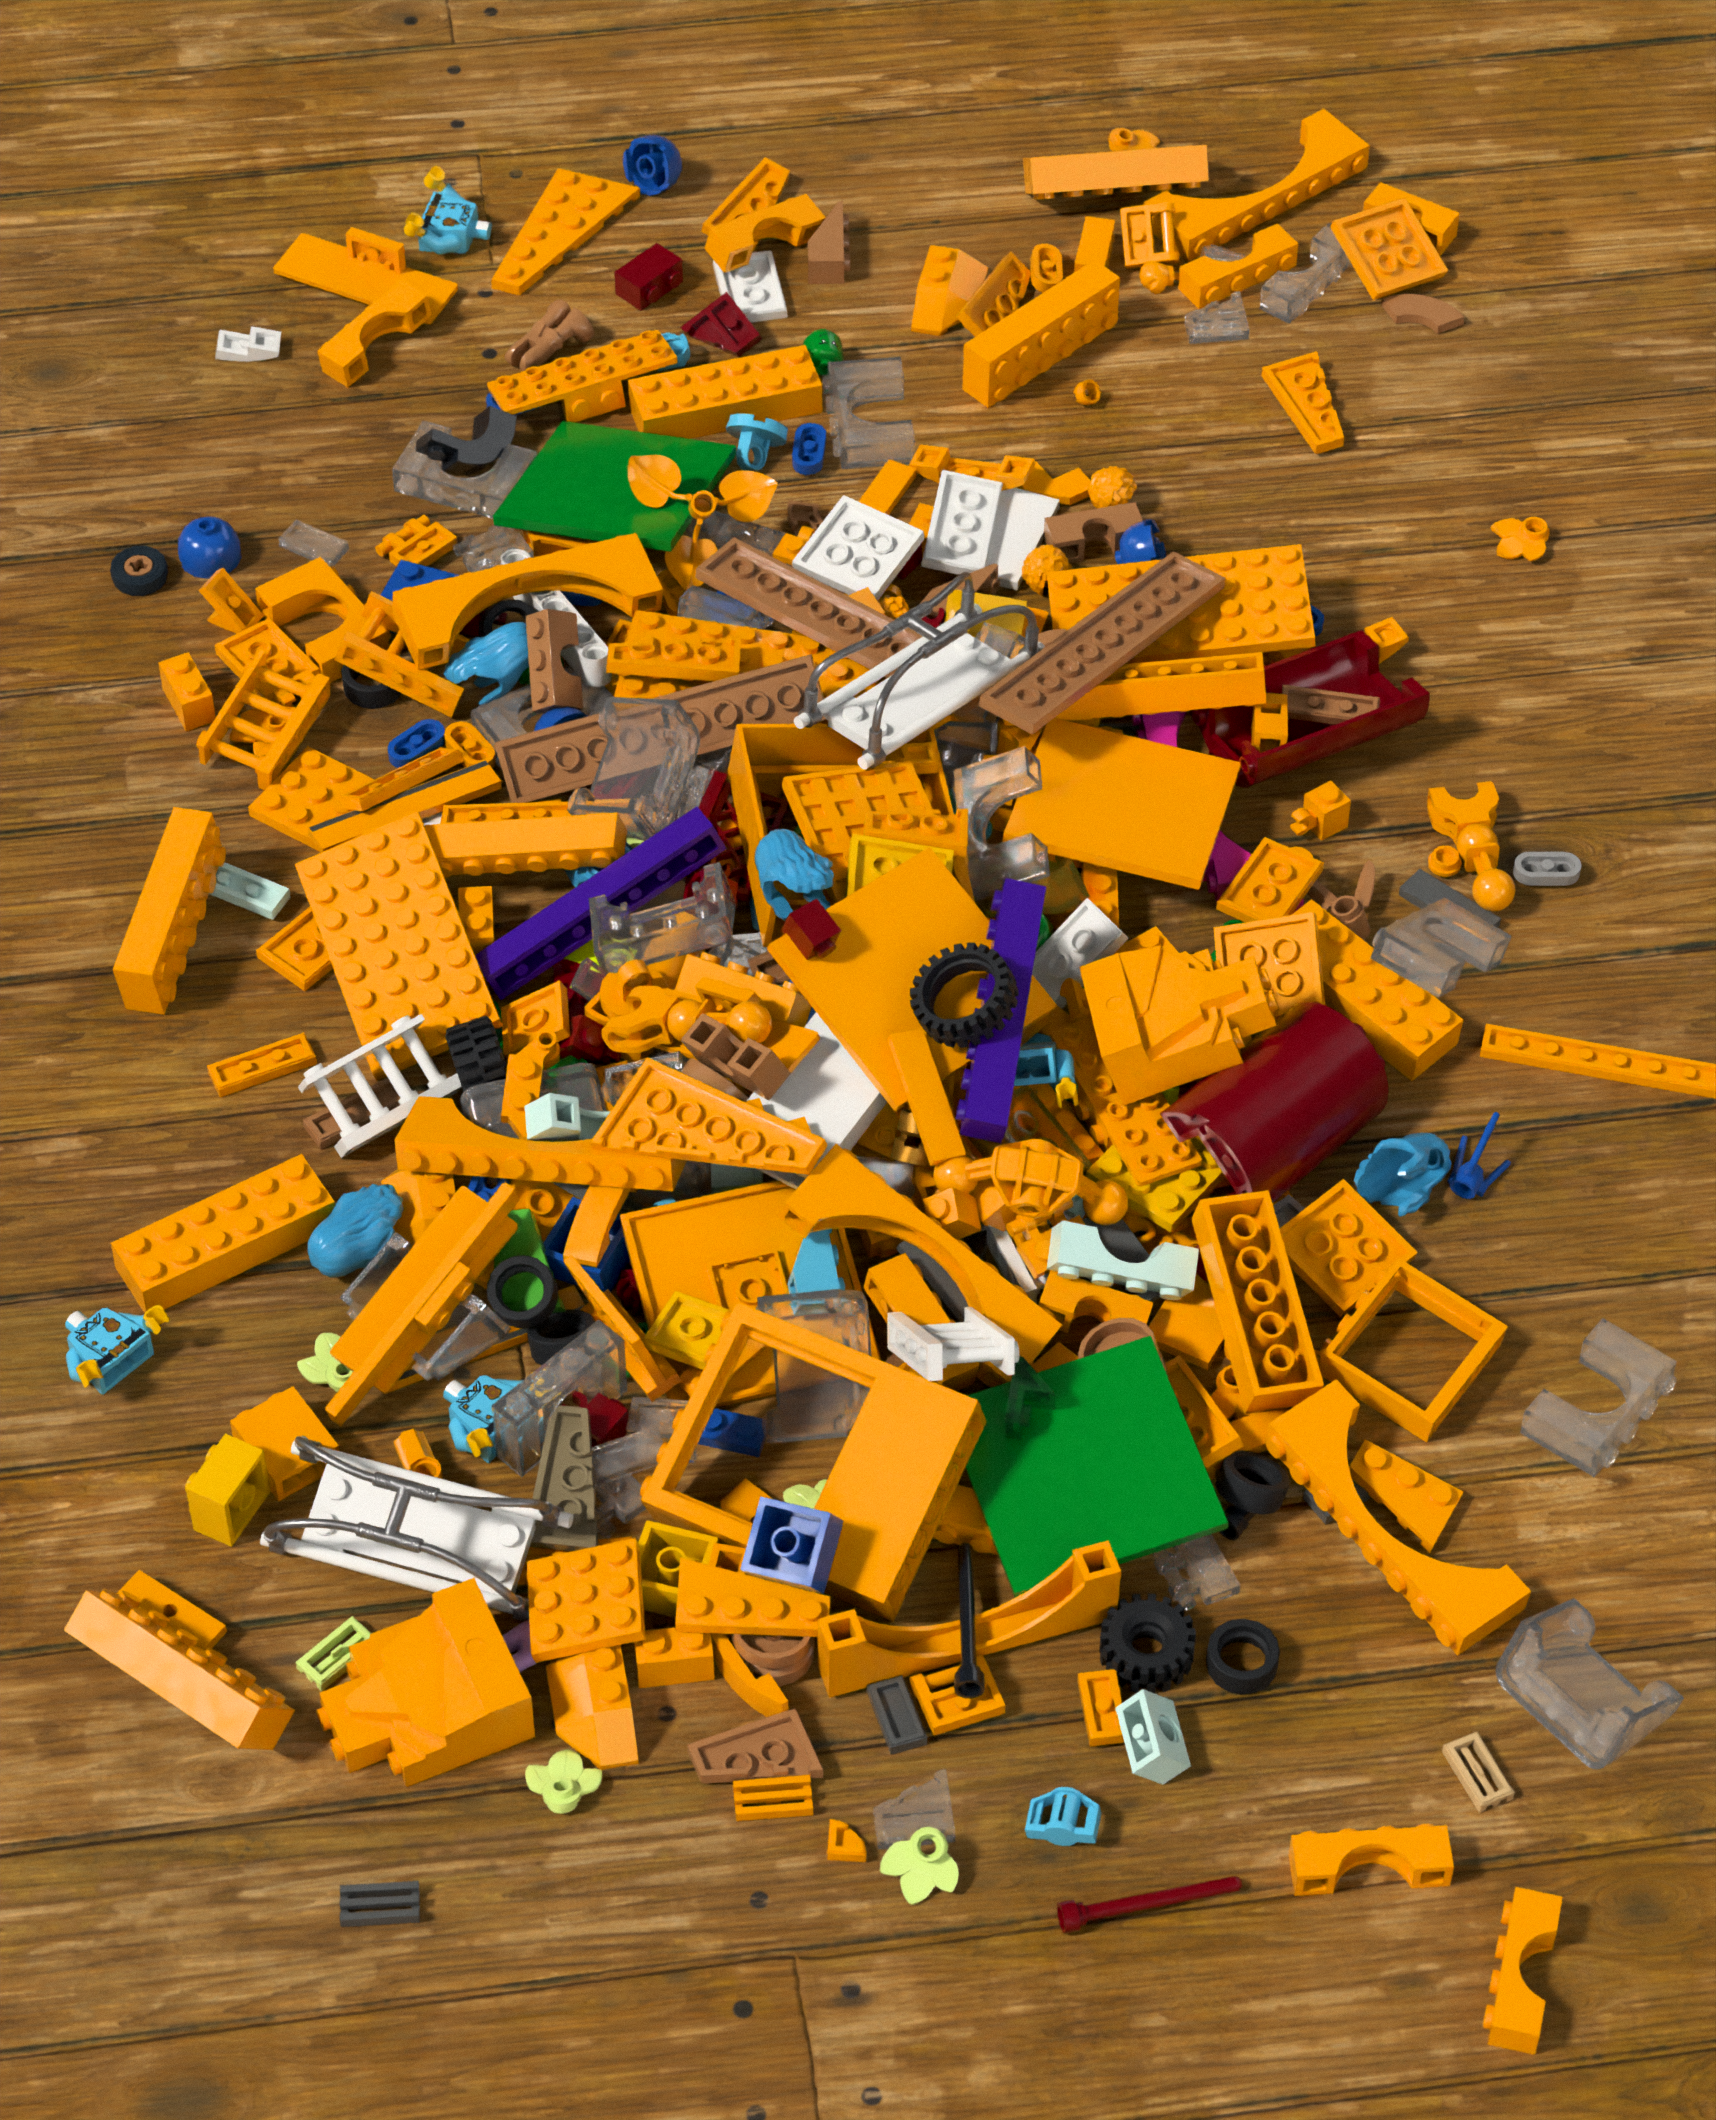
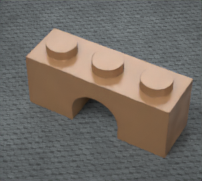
[1044,502,1143,563]
[526,609,583,713]
[681,1013,791,1100]

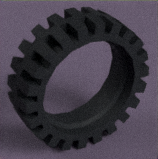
[910,943,1019,1048]

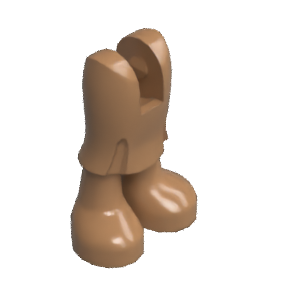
[504,300,594,372]

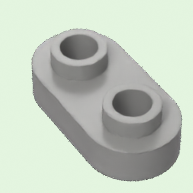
[1513,852,1581,886]

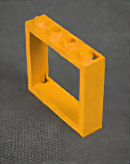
[1317,1258,1508,1443]

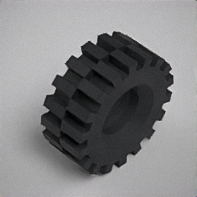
[1099,1593,1196,1693]

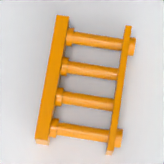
[335,591,470,718]
[196,649,330,790]

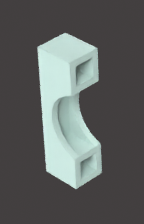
[524,1093,611,1142]
[1047,1220,1199,1300]

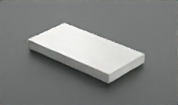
[921,470,1003,575]
[986,488,1060,590]

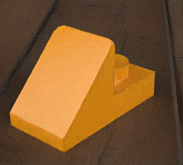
[198,568,265,634]

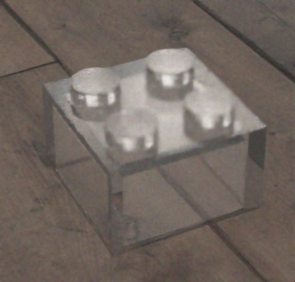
[934,721,998,798]

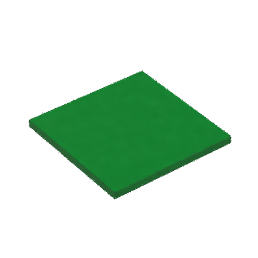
[493,421,736,552]
[965,1335,1228,1598]

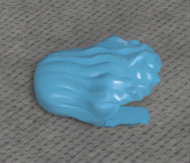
[443,622,529,708]
[754,829,834,921]
[1354,1133,1451,1217]
[308,1184,404,1278]

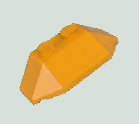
[911,245,989,336]
[381,1169,456,1254]
[546,1645,639,1770]

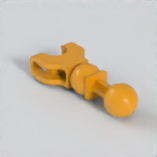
[1427,781,1515,912]
[601,986,772,1054]

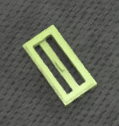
[296,1616,372,1691]

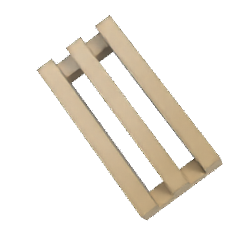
[1442,1732,1515,1813]

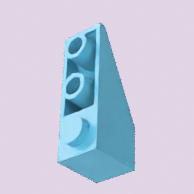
[787,1229,845,1317]

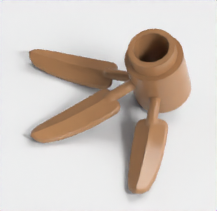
[1307,860,1375,940]

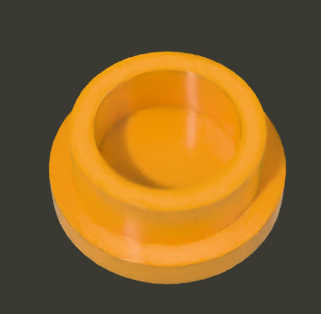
[1428,845,1462,877]

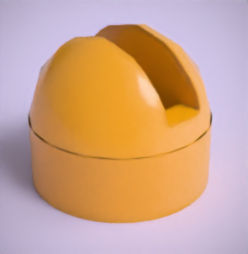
[1074,379,1101,405]

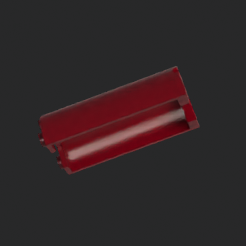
[1191,630,1430,788]
[1160,1002,1389,1204]

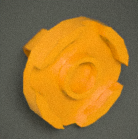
[600,959,668,1019]

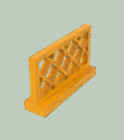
[563,1254,682,1402]

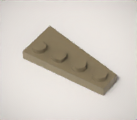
[530,1404,598,1551]

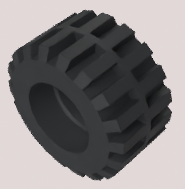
[445,1015,507,1111]

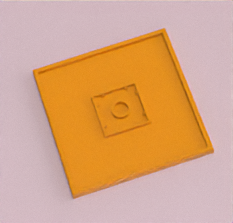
[1002,718,1241,890]
[767,847,1057,1112]
[620,1180,881,1418]

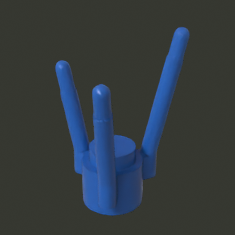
[1447,1112,1511,1199]

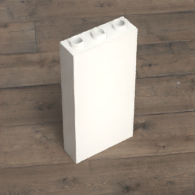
[747,1012,887,1190]

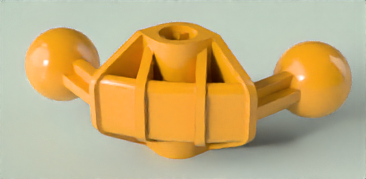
[933,1139,1128,1226]

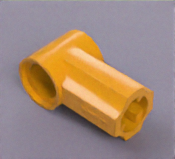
[393,1429,443,1479]

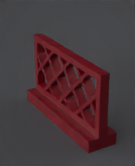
[686,770,789,902]

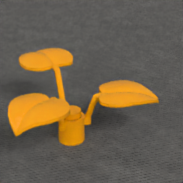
[627,455,778,591]

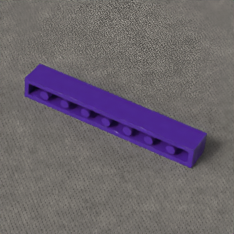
[476,806,727,1000]
[955,878,1046,1143]

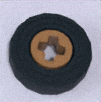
[110,546,168,596]

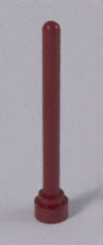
[1057,1876,1242,1934]

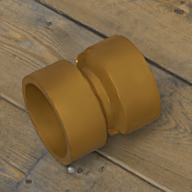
[890,1109,935,1168]

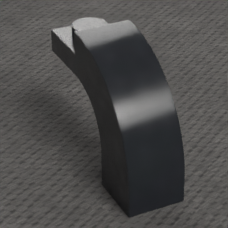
[416,406,516,476]

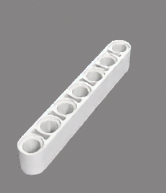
[501,549,612,687]

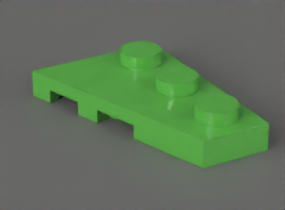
[493,1209,566,1318]

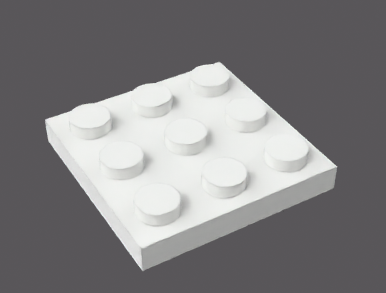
[792,495,925,601]

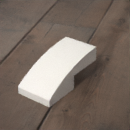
[215,326,281,361]

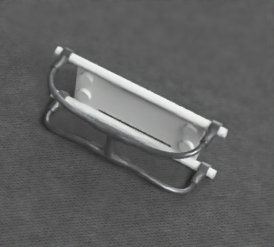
[794,572,1045,770]
[260,1436,573,1621]

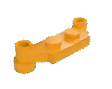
[501,1029,560,1141]

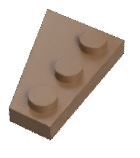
[687,1708,823,1784]

